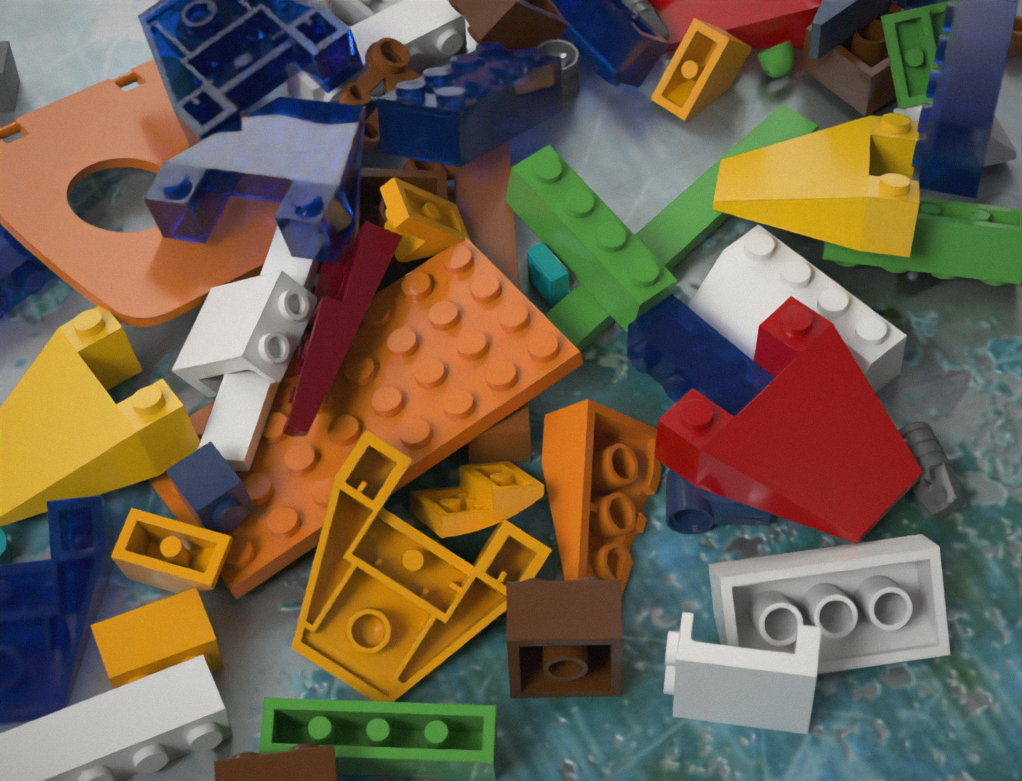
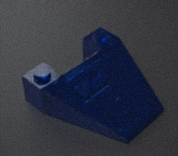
[138,0,364,174]
[143,96,366,263]
[0,495,115,726]

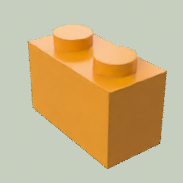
[90,587,224,689]

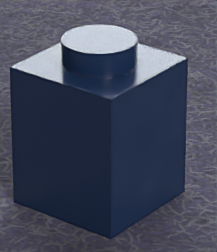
[165,441,257,534]

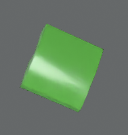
[881,0,982,109]

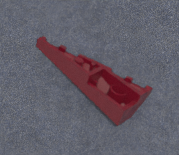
[282,221,403,437]

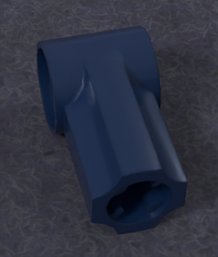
[666,470,771,535]

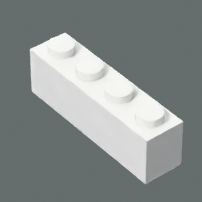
[284,0,467,110]
[0,655,233,781]

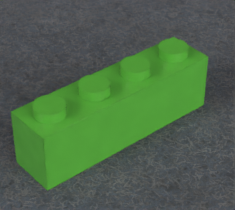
[505,145,678,336]
[823,196,1022,286]
[259,697,498,780]

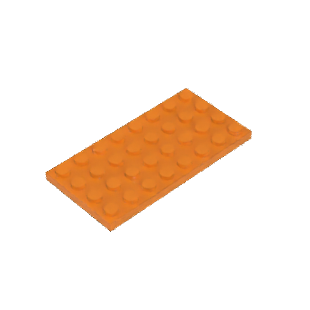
[147,236,583,600]

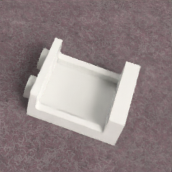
[171,270,317,398]
[663,612,821,734]

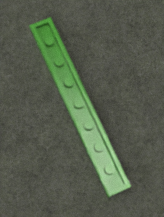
[545,104,819,352]

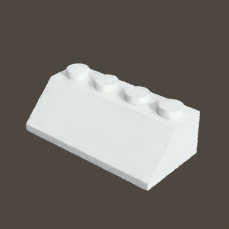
[686,224,907,393]
[708,534,951,674]

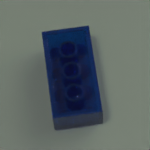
[912,0,1019,199]
[377,42,563,167]

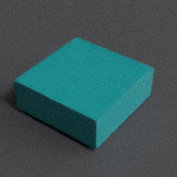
[527,242,569,309]

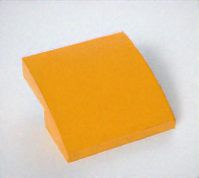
[409,461,544,538]

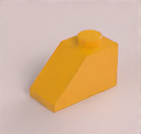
[650,18,752,122]
[111,508,233,593]

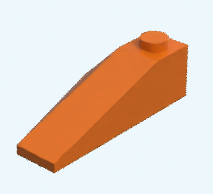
[542,399,661,598]

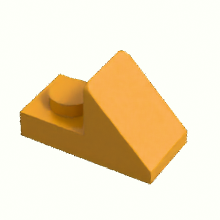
[379,177,471,262]

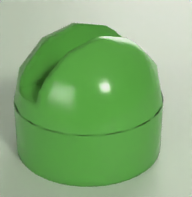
[757,41,796,78]

